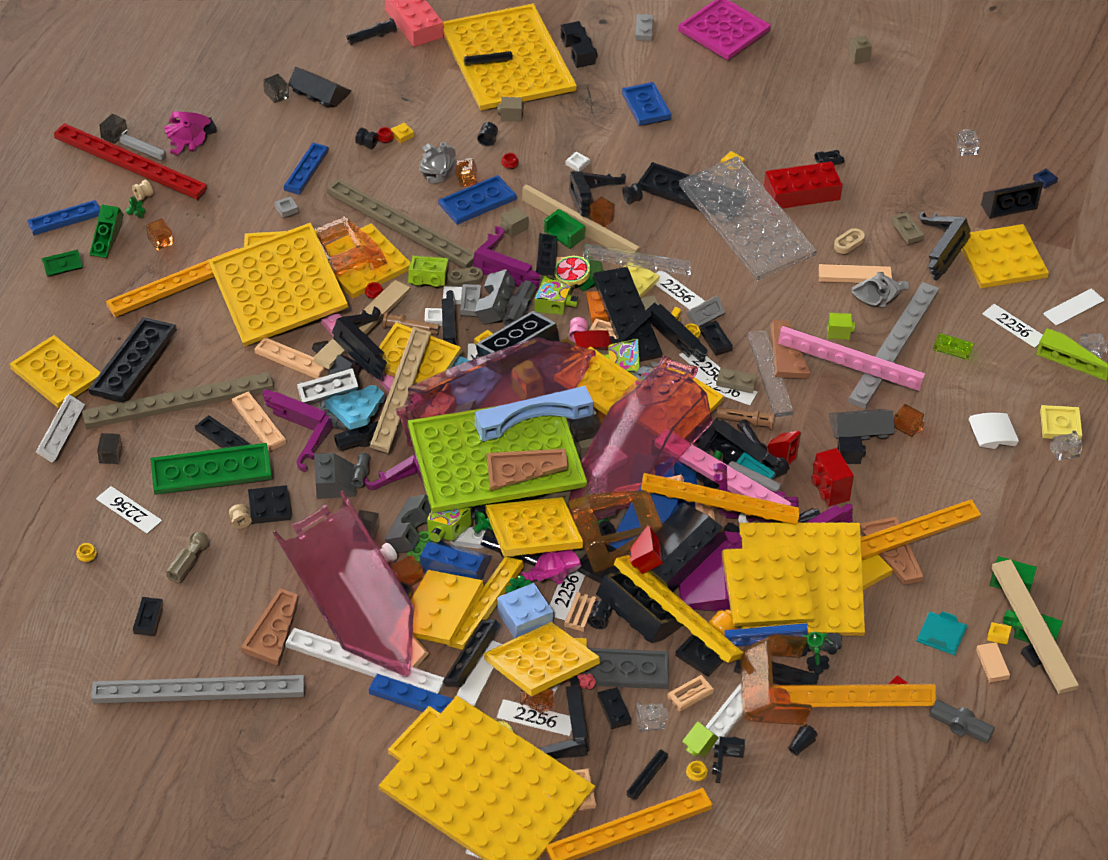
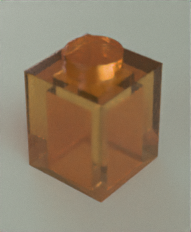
[589,196,615,227]
[146,218,173,250]
[894,404,924,437]
[390,555,423,587]

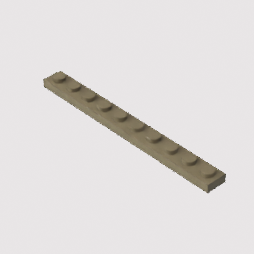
[327,179,474,269]
[82,372,274,429]

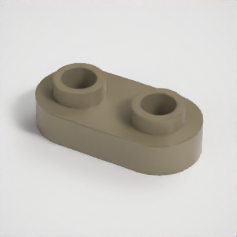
[447,267,483,287]

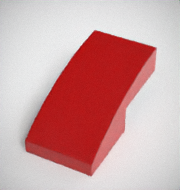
[573,330,611,351]

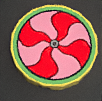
[554,256,590,287]

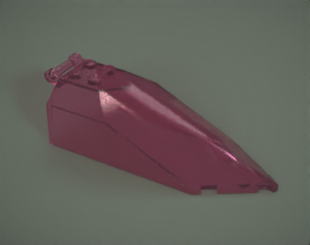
[395,337,596,446]
[569,356,712,527]
[273,491,415,677]

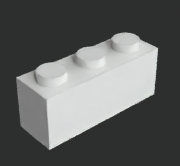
[297,368,358,404]

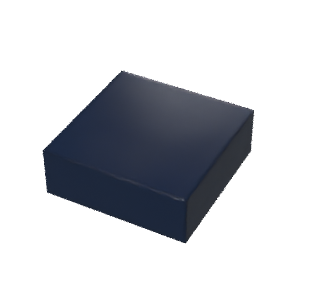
[1033,169,1058,189]

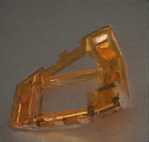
[314,216,387,276]
[568,490,663,573]

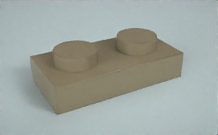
[891,212,924,244]
[716,368,757,393]

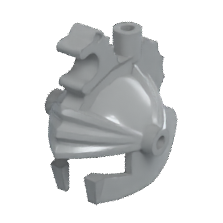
[419,142,460,183]
[851,272,909,307]

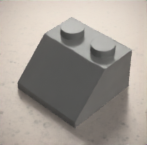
[314,453,356,499]

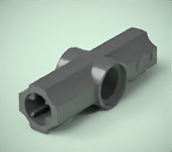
[503,280,536,326]
[929,700,995,744]

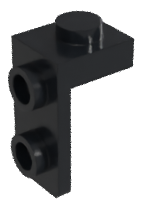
[712,736,745,783]

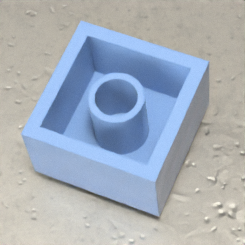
[497,583,553,638]

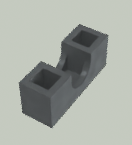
[474,269,516,325]
[384,494,431,553]

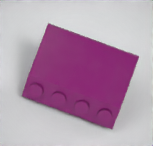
[679,531,742,611]

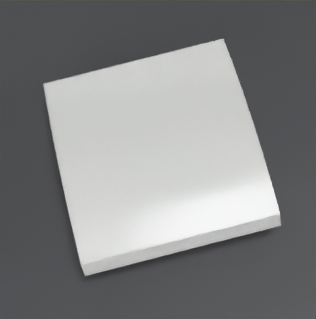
[968,413,1019,449]

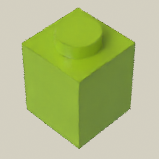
[827,313,855,340]
[682,721,719,758]

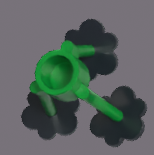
[790,631,842,674]

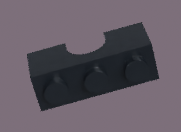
[560,21,598,68]

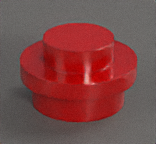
[377,127,394,143]
[501,153,519,169]
[365,282,383,299]

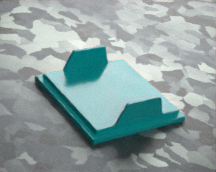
[916,611,968,656]

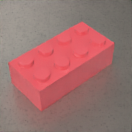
[385,0,443,47]

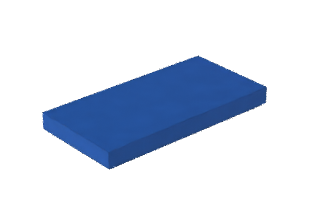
[438,175,517,225]
[609,486,679,555]

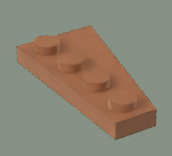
[770,320,811,379]
[487,449,567,491]
[860,516,924,585]
[241,588,298,666]

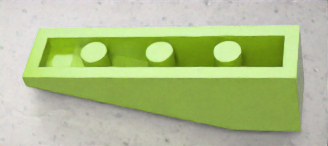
[1036,328,1108,381]

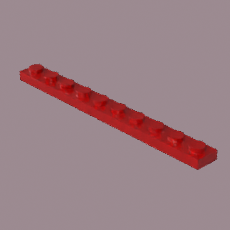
[54,123,207,199]

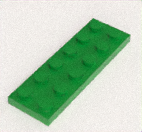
[150,443,272,495]

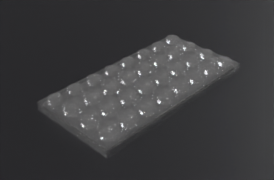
[679,156,817,281]

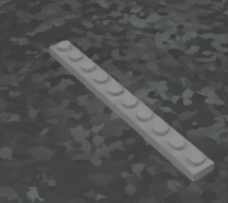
[848,282,939,409]
[91,675,304,704]

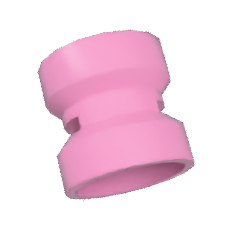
[569,317,588,343]

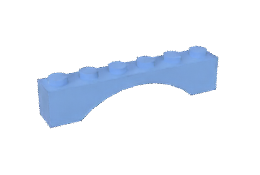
[475,386,593,441]

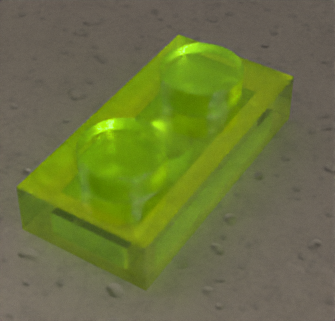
[933,333,974,360]

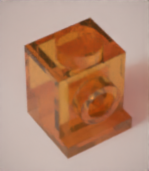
[455,158,477,187]
[519,688,554,714]

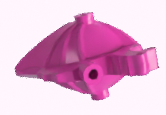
[164,111,211,156]
[521,550,582,584]

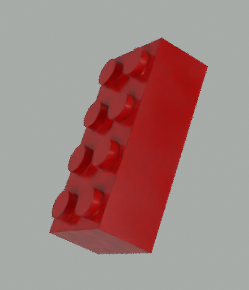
[763,161,843,210]

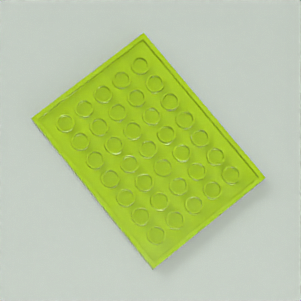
[408,406,587,513]

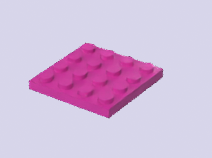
[678,0,771,60]

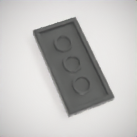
[586,648,669,689]

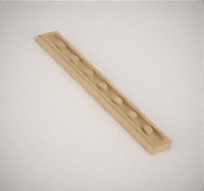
[522,184,639,262]
[313,280,410,369]
[370,327,431,453]
[992,559,1079,694]

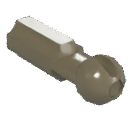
[166,532,208,583]

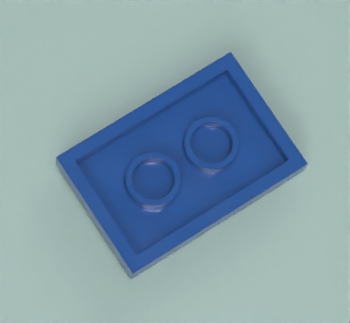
[622,82,671,126]

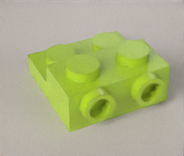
[408,256,448,287]

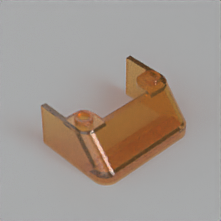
[740,634,811,726]

